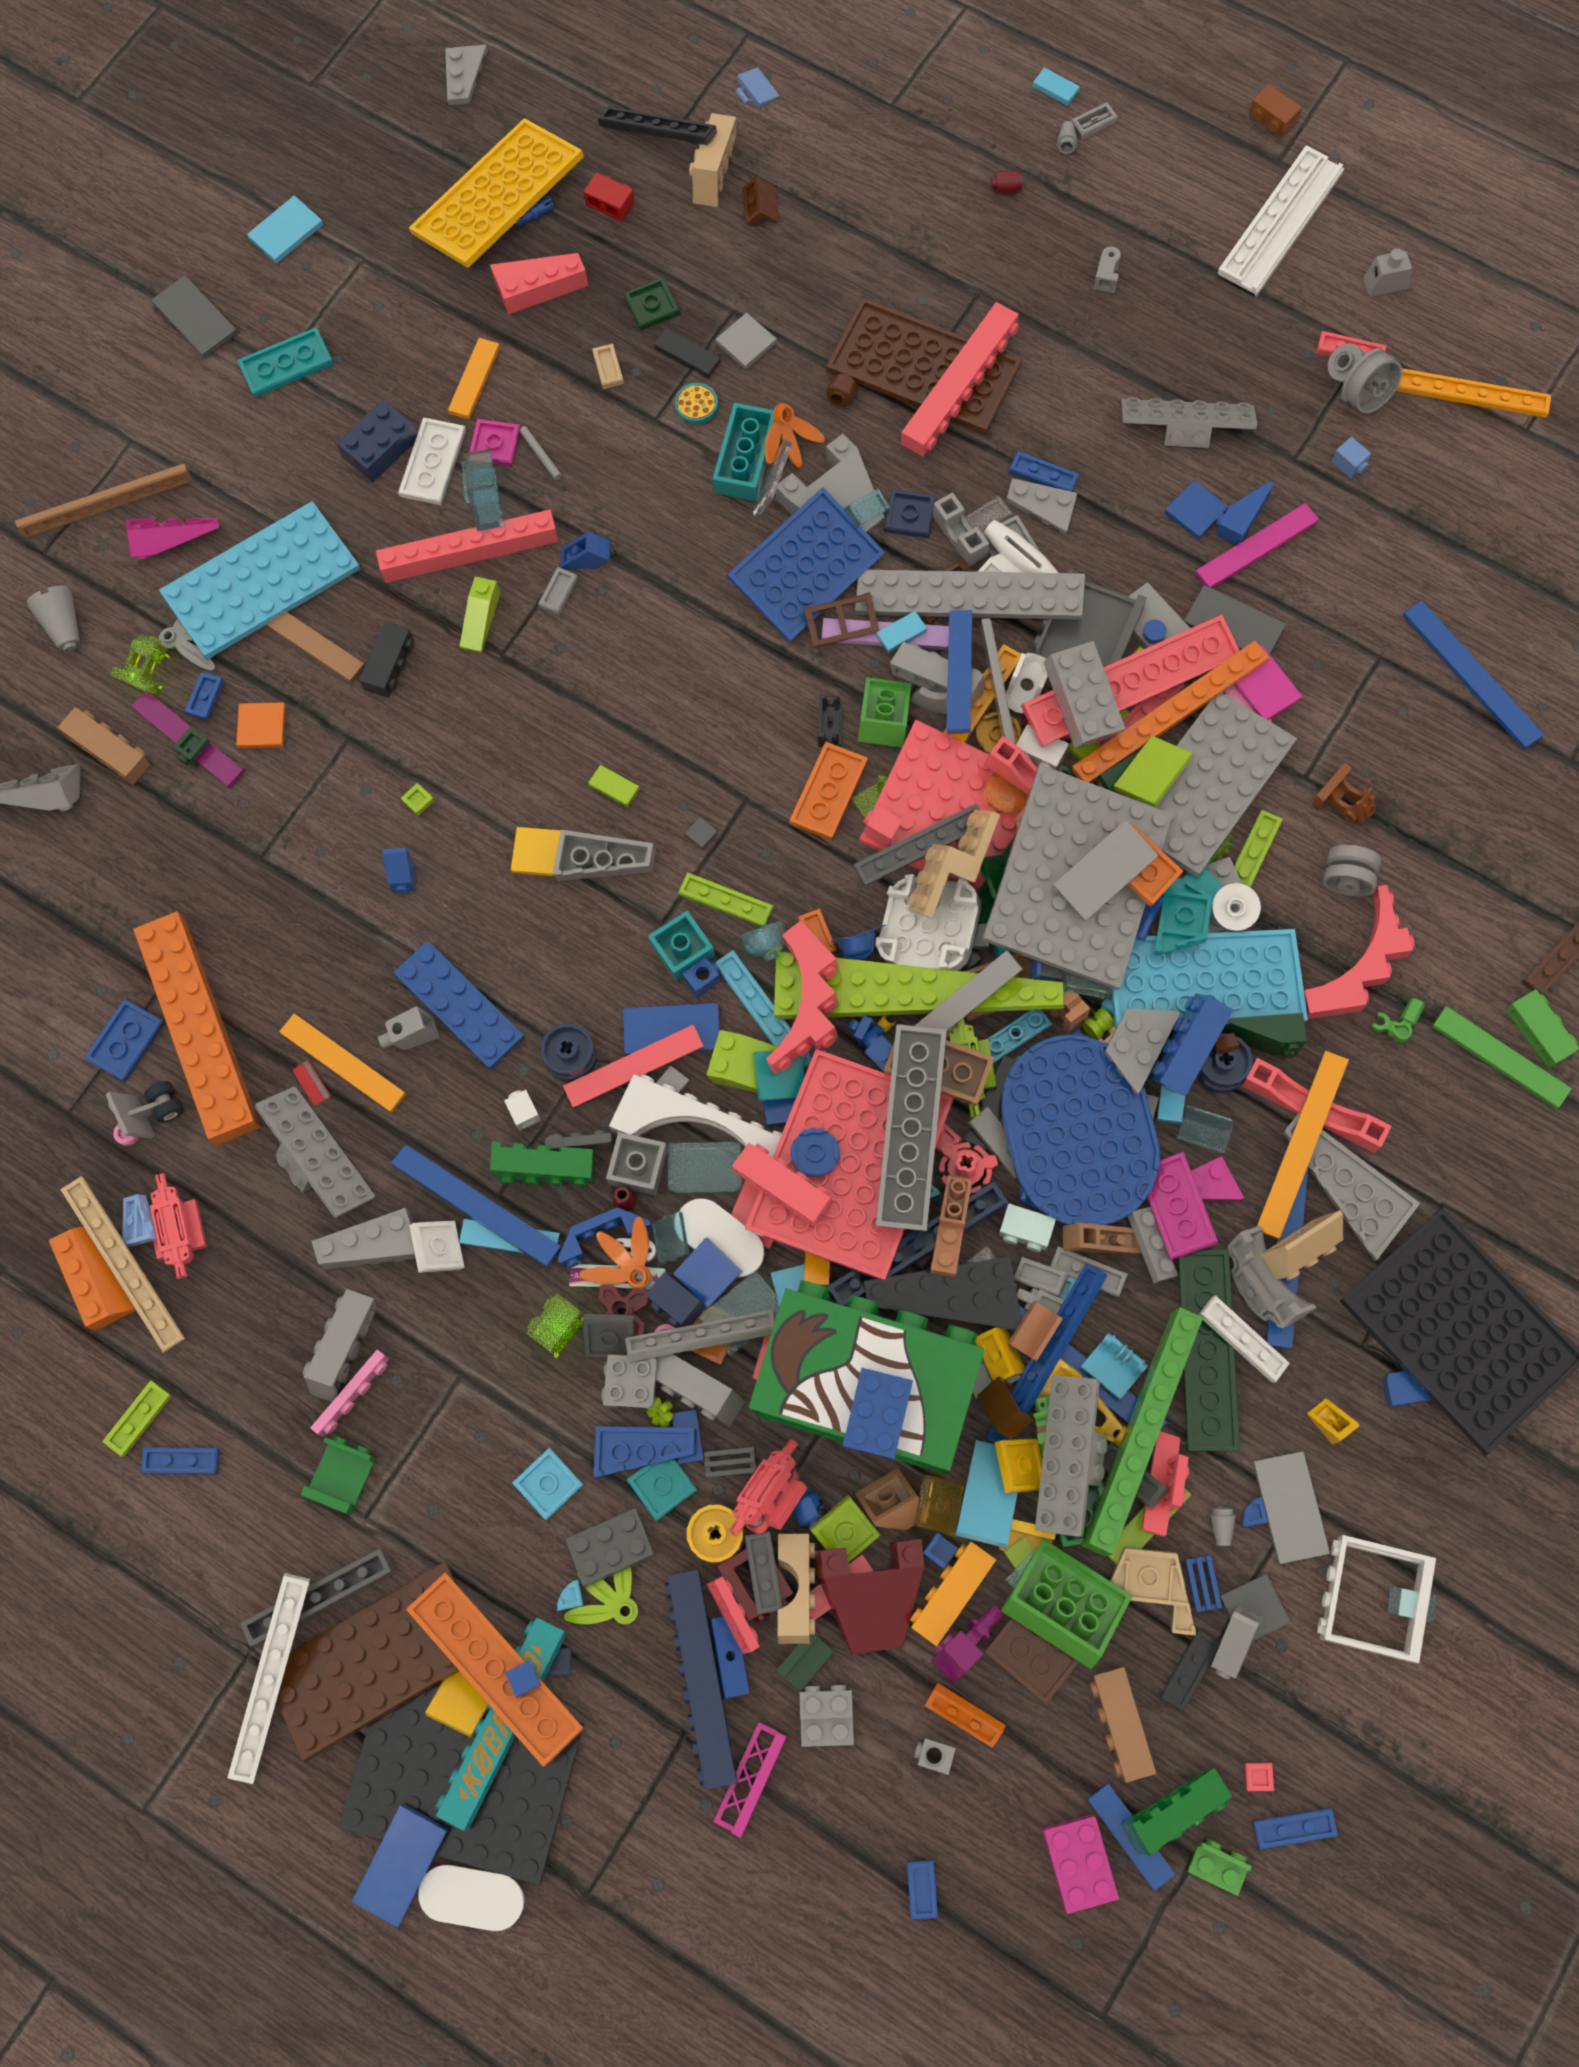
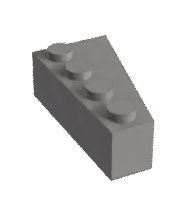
[553,830,656,881]
[311,1208,416,1269]
[303,1289,377,1402]
[654,1354,745,1428]

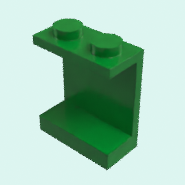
[300,1436,376,1515]

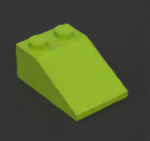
[707,1030,778,1093]

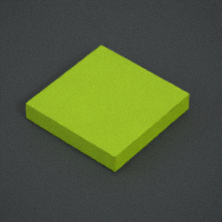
[809,1495,880,1563]

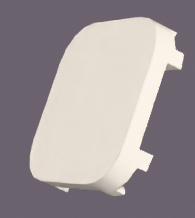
[876,874,981,971]

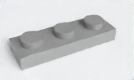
[1128,1207,1178,1284]

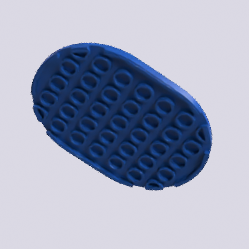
[1001,1035,1160,1225]

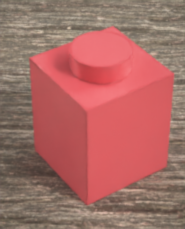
[863,806,902,846]

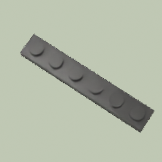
[853,803,980,887]

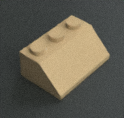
[1261,1210,1343,1280]

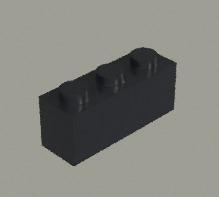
[359,622,414,698]

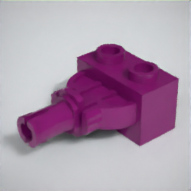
[930,1605,1003,1684]

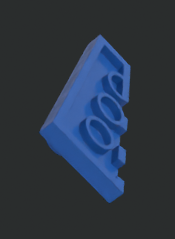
[594,1426,696,1478]

